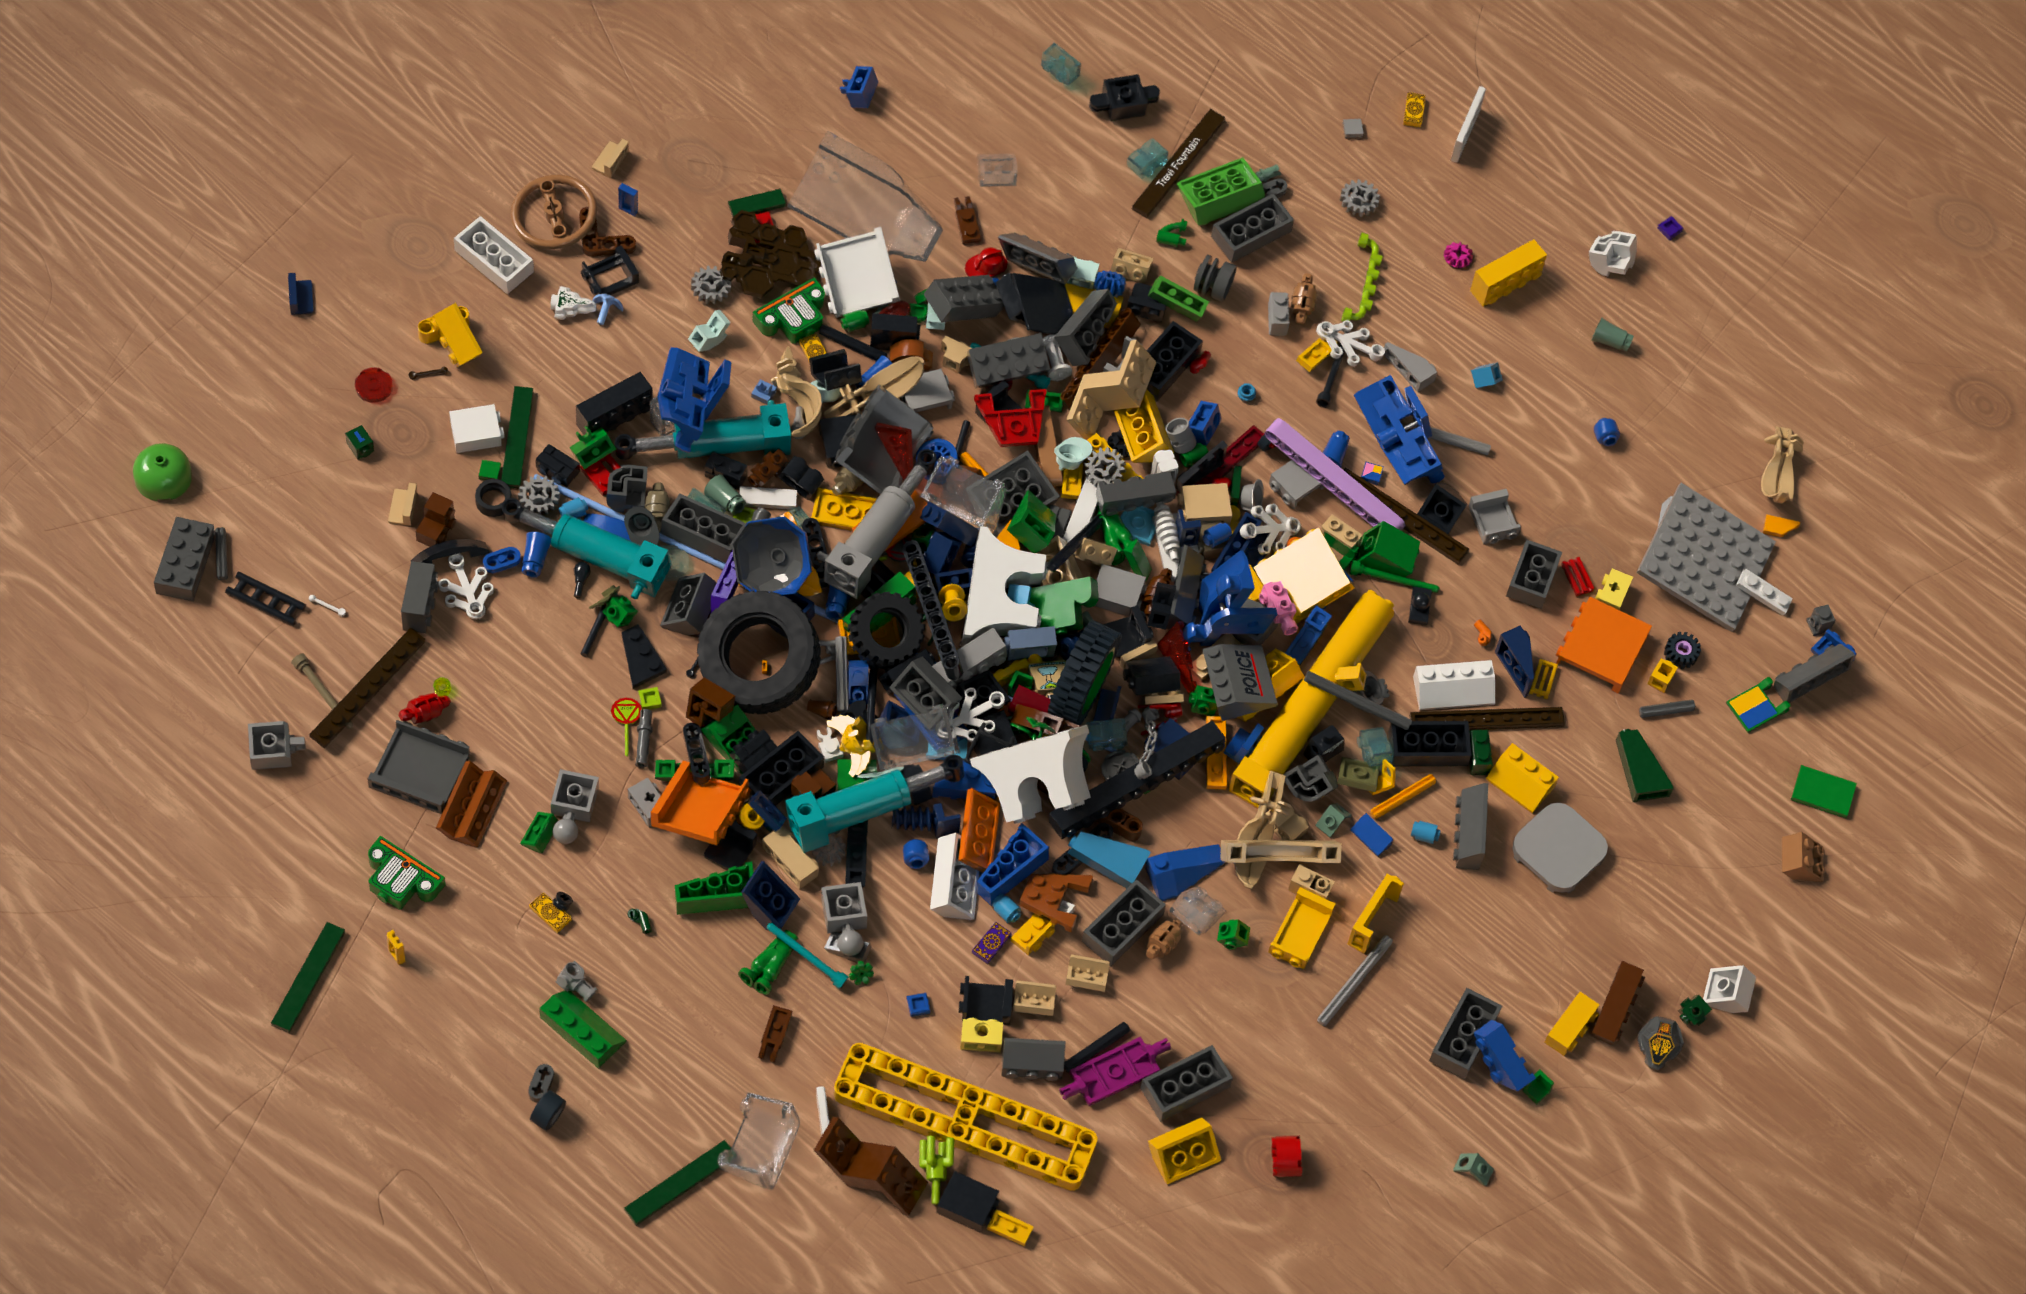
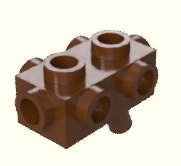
[748,449,789,488]

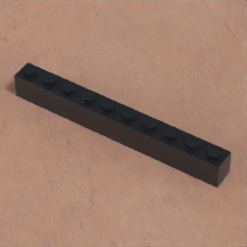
[1049,720,1226,840]

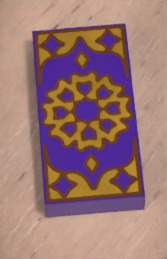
[972,922,1012,964]

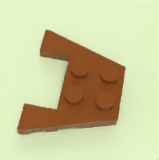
[1019,874,1093,932]

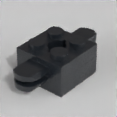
[1089,74,1160,121]

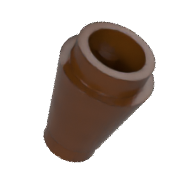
[807,699,837,720]

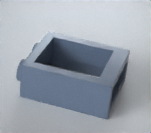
[1004,626,1057,661]

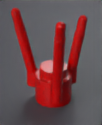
[1137,702,1182,736]

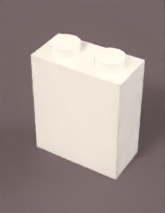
[449,404,504,453]

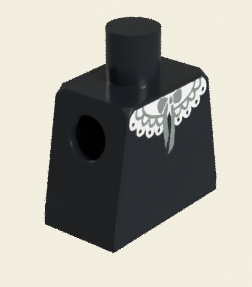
[1303,725,1344,762]

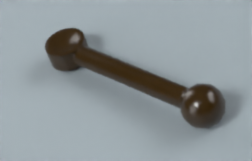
[409,366,448,379]

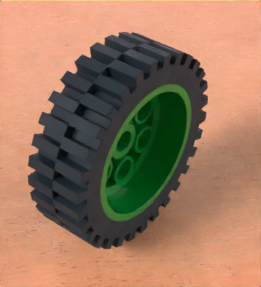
[1047,620,1122,726]

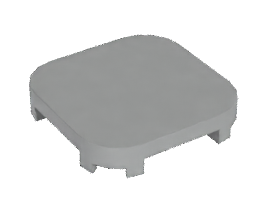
[1512,803,1608,893]

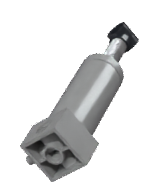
[817,449,936,599]

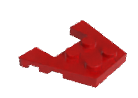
[974,389,1047,448]

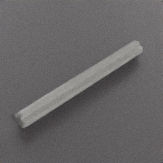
[1317,935,1393,1026]

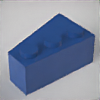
[932,761,998,800]
[1474,1020,1536,1091]

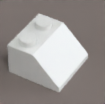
[1703,965,1756,1013]

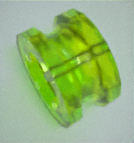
[433,677,451,696]

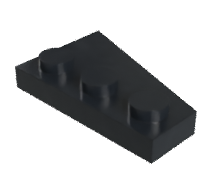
[1176,440,1228,493]
[621,624,667,689]

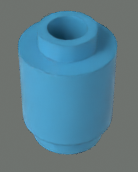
[558,497,588,518]
[1411,821,1441,844]
[992,894,1021,923]

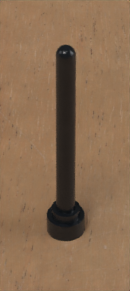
[1316,333,1346,408]

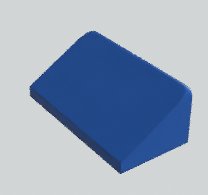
[1350,813,1393,857]

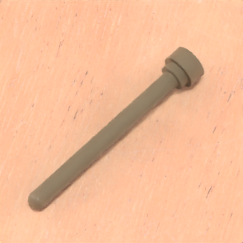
[291,653,353,729]

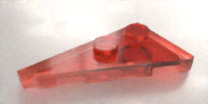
[875,422,913,480]
[1157,621,1197,695]

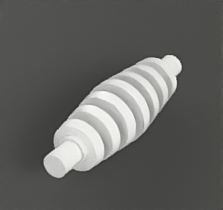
[1154,502,1180,562]

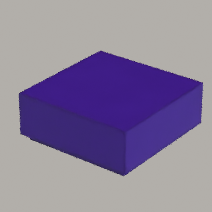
[1657,216,1684,240]

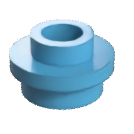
[1237,383,1256,402]

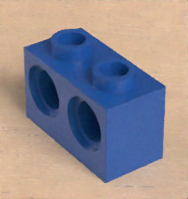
[1189,401,1222,446]

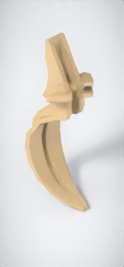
[771,346,822,437]
[824,356,925,418]
[1761,426,1804,504]
[1234,771,1291,889]

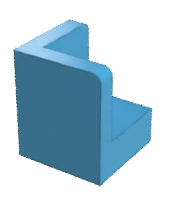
[1471,362,1503,388]
[1007,584,1035,607]

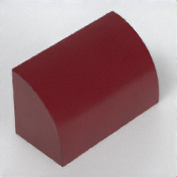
[1008,685,1051,714]

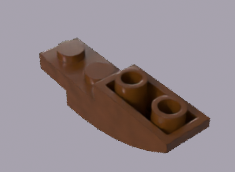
[1010,704,1080,736]

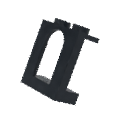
[580,245,639,295]

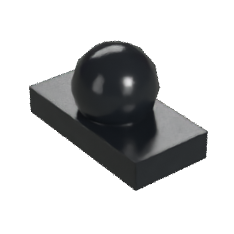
[1408,586,1432,625]

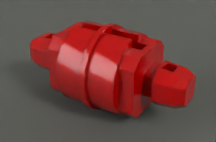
[399,693,451,724]

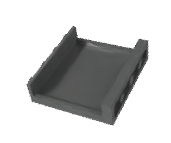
[368,720,470,814]

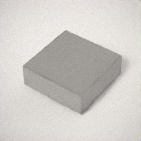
[1343,119,1364,138]

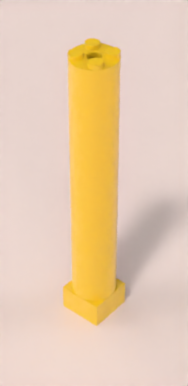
[1229,590,1394,809]

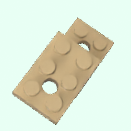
[1066,340,1156,440]

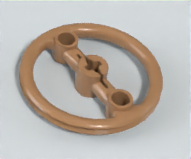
[511,175,597,249]

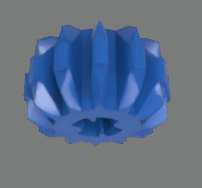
[1094,270,1126,297]

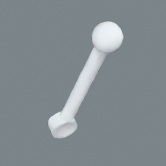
[309,595,346,617]

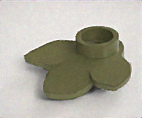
[589,585,620,609]

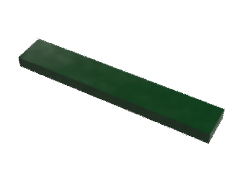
[501,386,533,488]
[271,922,345,1033]
[624,1140,737,1226]

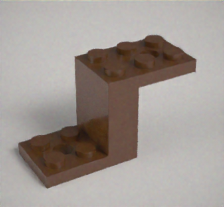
[813,1117,928,1216]

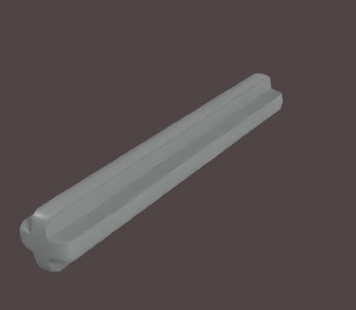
[1430,427,1491,455]
[835,636,849,712]

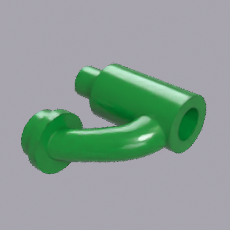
[1156,219,1188,247]

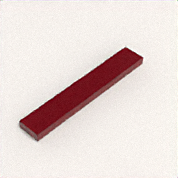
[1176,425,1264,496]

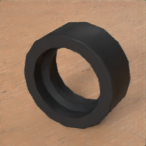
[475,479,512,517]

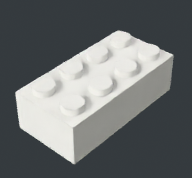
[454,216,534,294]

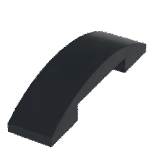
[411,539,490,564]
[845,820,868,888]

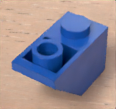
[848,660,869,704]

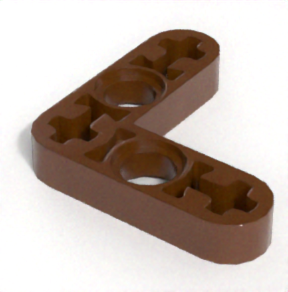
[579,207,636,257]

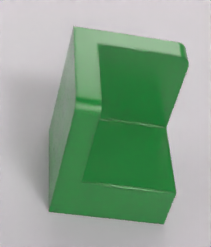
[1007,670,1034,697]
[1523,1070,1554,1105]

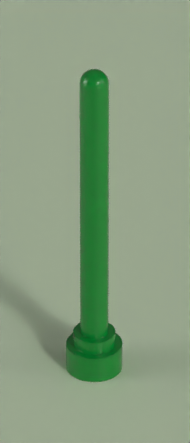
[1349,560,1440,593]

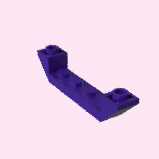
[711,550,739,613]

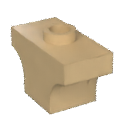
[941,335,972,374]

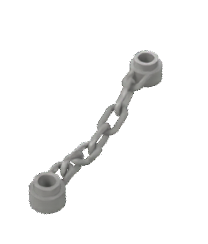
[1134,704,1160,779]

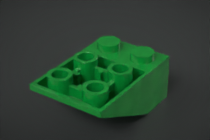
[1007,490,1056,553]
[701,704,756,775]

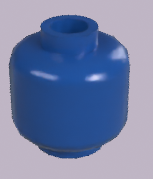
[1594,418,1620,446]
[903,839,929,869]

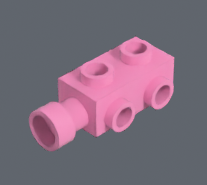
[1259,581,1298,636]

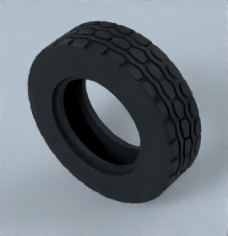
[697,591,821,714]

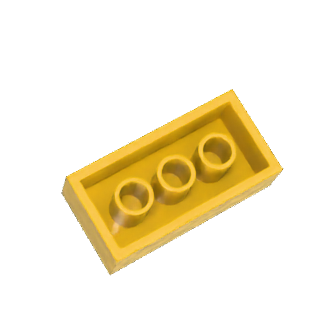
[1470,239,1547,306]

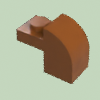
[890,339,933,371]

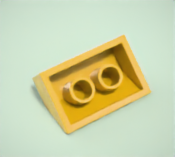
[430,303,483,368]
[1486,743,1559,814]
[1148,1117,1221,1184]

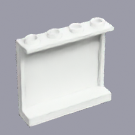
[814,227,900,318]

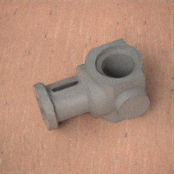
[556,961,598,1002]

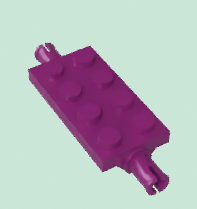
[1059,1036,1171,1106]

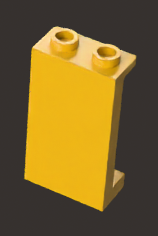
[1347,873,1404,954]
[1268,887,1336,969]

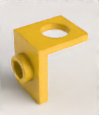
[1369,759,1396,795]

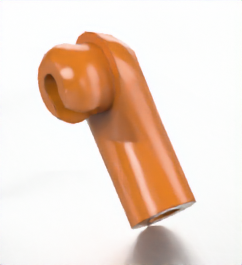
[1474,619,1492,646]

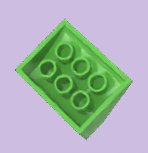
[1176,158,1265,226]

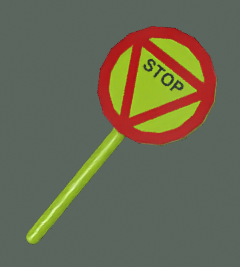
[611,697,642,757]

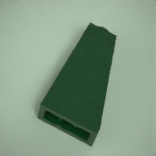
[1616,729,1674,802]

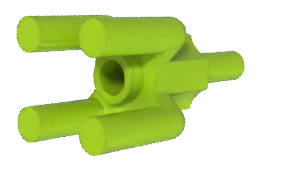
[919,1136,954,1205]

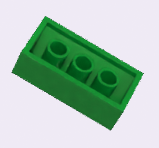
[539,990,627,1069]

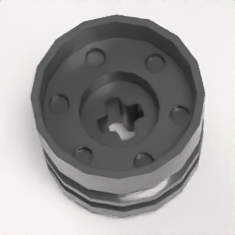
[1193,255,1237,302]

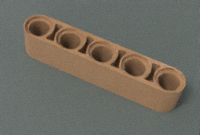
[1029,405,1062,487]

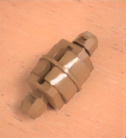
[1291,273,1317,325]
[1146,919,1183,959]

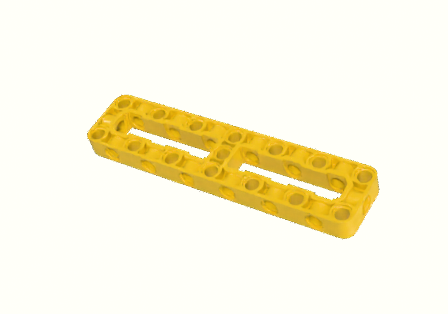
[834,1043,1097,1191]

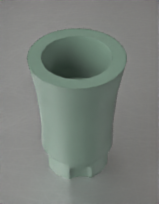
[1591,317,1634,351]
[704,475,746,515]

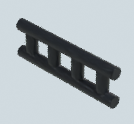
[225,571,306,626]

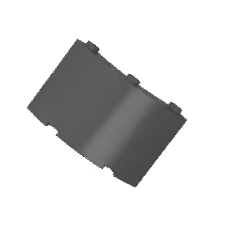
[836,384,933,494]

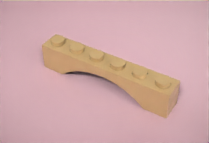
[1220,840,1342,863]

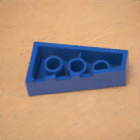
[977,823,1049,906]

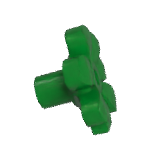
[849,961,874,985]

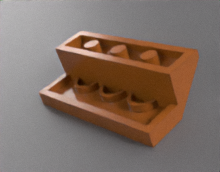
[436,761,507,848]

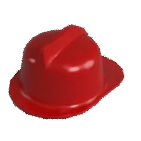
[965,247,1008,277]

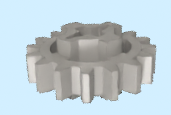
[1340,179,1380,217]
[691,266,731,304]
[1085,447,1126,487]
[518,475,560,515]

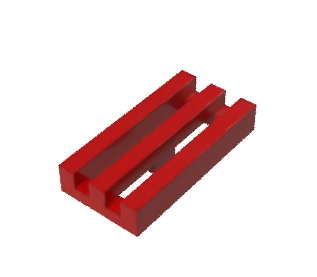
[1561,557,1594,596]

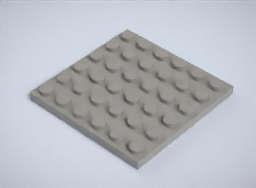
[1636,483,1776,632]

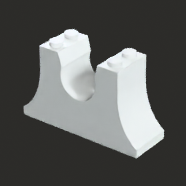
[961,526,1048,647]
[970,725,1091,824]

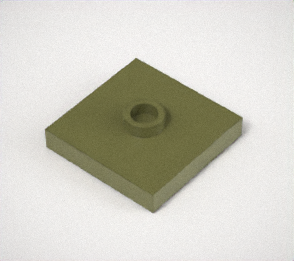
[1337,757,1380,792]

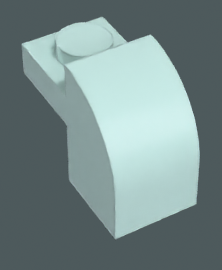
[926,302,945,330]
[688,310,731,352]

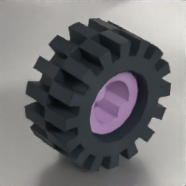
[1664,632,1701,669]

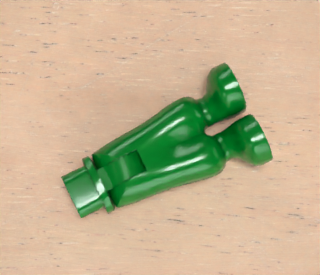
[1096,505,1133,565]
[738,930,799,995]

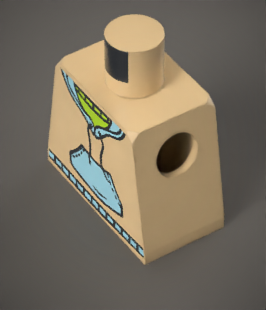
[1028,660,1065,699]

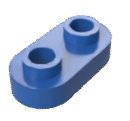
[483,547,521,573]

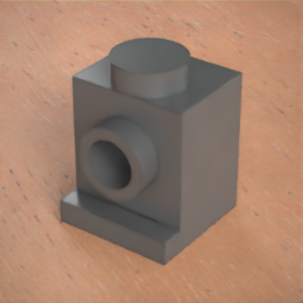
[1806,605,1836,636]

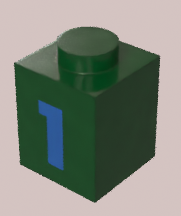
[345,425,374,460]

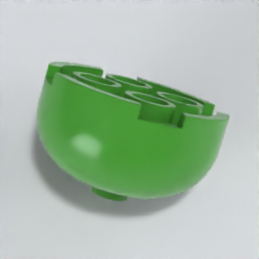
[133,443,192,501]

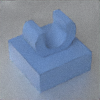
[751,379,777,404]

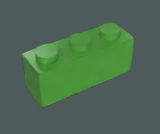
[1148,276,1209,322]

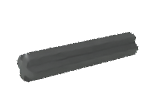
[215,527,228,580]
[1639,700,1695,718]

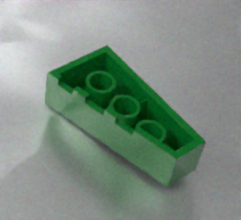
[843,572,917,634]
[675,861,754,915]

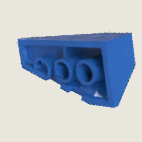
[1145,844,1226,901]

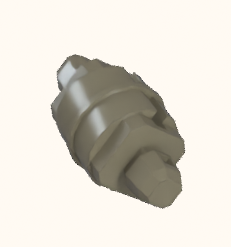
[832,467,864,496]
[644,482,670,533]

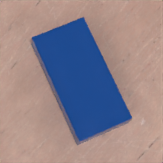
[618,183,638,217]

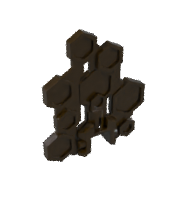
[720,210,822,298]

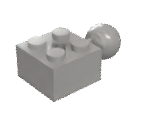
[551,769,599,844]
[821,882,867,956]

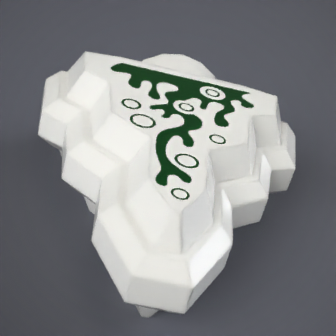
[550,286,597,320]

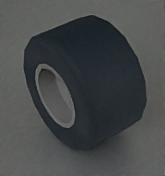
[530,1090,566,1131]

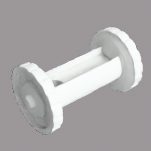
[1043,334,1073,381]

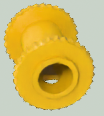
[938,584,968,621]
[735,803,764,830]

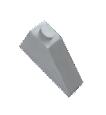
[1384,342,1437,392]

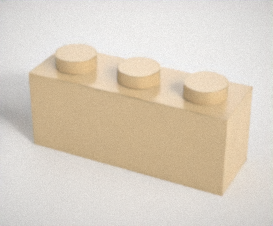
[762,827,819,889]

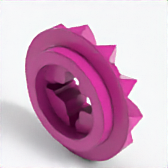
[1444,241,1473,268]

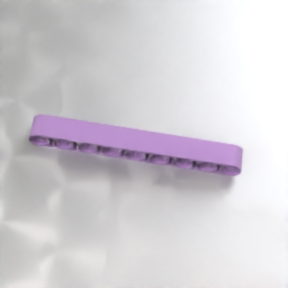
[1264,418,1405,531]

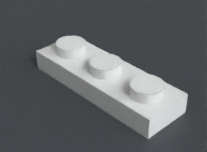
[1736,569,1793,616]

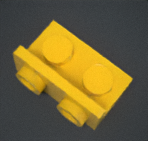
[1011,914,1056,956]

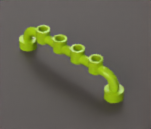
[1341,232,1382,322]

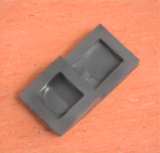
[825,932,872,963]

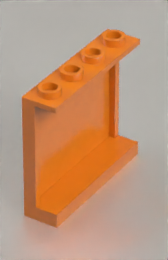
[1555,597,1652,694]
[651,760,751,845]

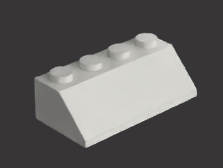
[1413,660,1495,711]
[930,833,979,920]

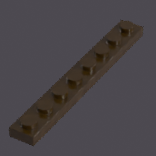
[309,628,425,749]

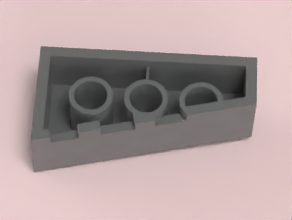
[1054,289,1117,366]
[1096,472,1176,516]

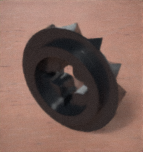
[1107,430,1130,457]

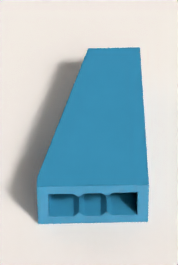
[1068,832,1151,889]

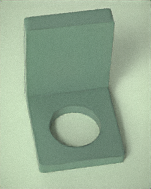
[1315,803,1352,837]
[1453,1153,1494,1186]

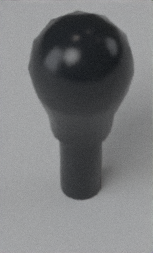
[574,562,591,598]

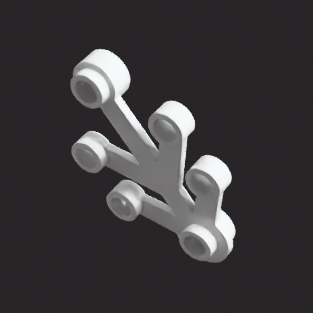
[1316,320,1385,367]
[1240,504,1301,555]
[439,553,494,619]
[936,688,1005,742]

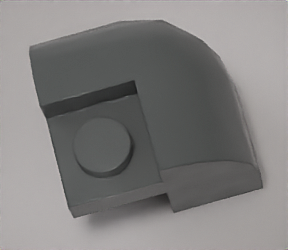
[606,465,648,513]
[1283,755,1338,802]

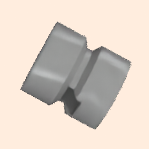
[1165,418,1196,454]

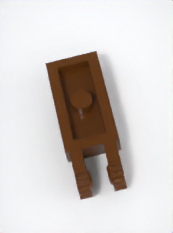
[954,196,981,244]
[758,1005,793,1063]

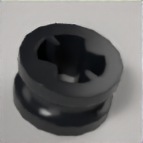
[552,892,573,911]

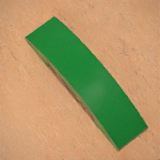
[655,760,735,782]

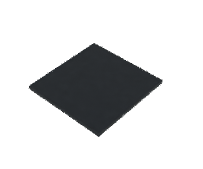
[1012,273,1073,334]

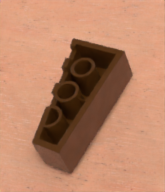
[1591,961,1645,1046]

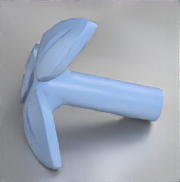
[592,294,624,325]

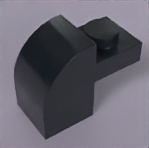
[1147,582,1176,630]
[900,764,933,805]

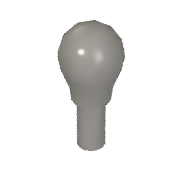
[790,406,806,439]

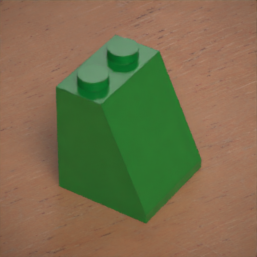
[1356,521,1421,577]

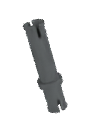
[635,709,653,768]

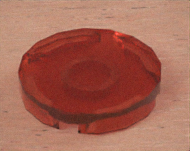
[355,368,393,403]

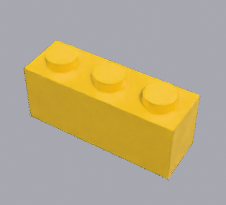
[1544,992,1600,1056]

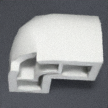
[1589,231,1637,277]

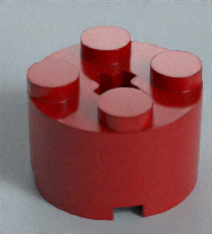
[1271,1135,1302,1177]

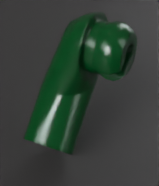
[627,908,652,934]

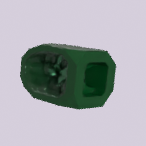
[911,522,936,554]

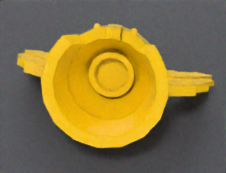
[827,715,879,778]

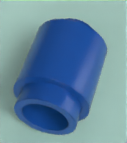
[1203,523,1232,548]

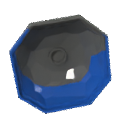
[731,516,812,595]

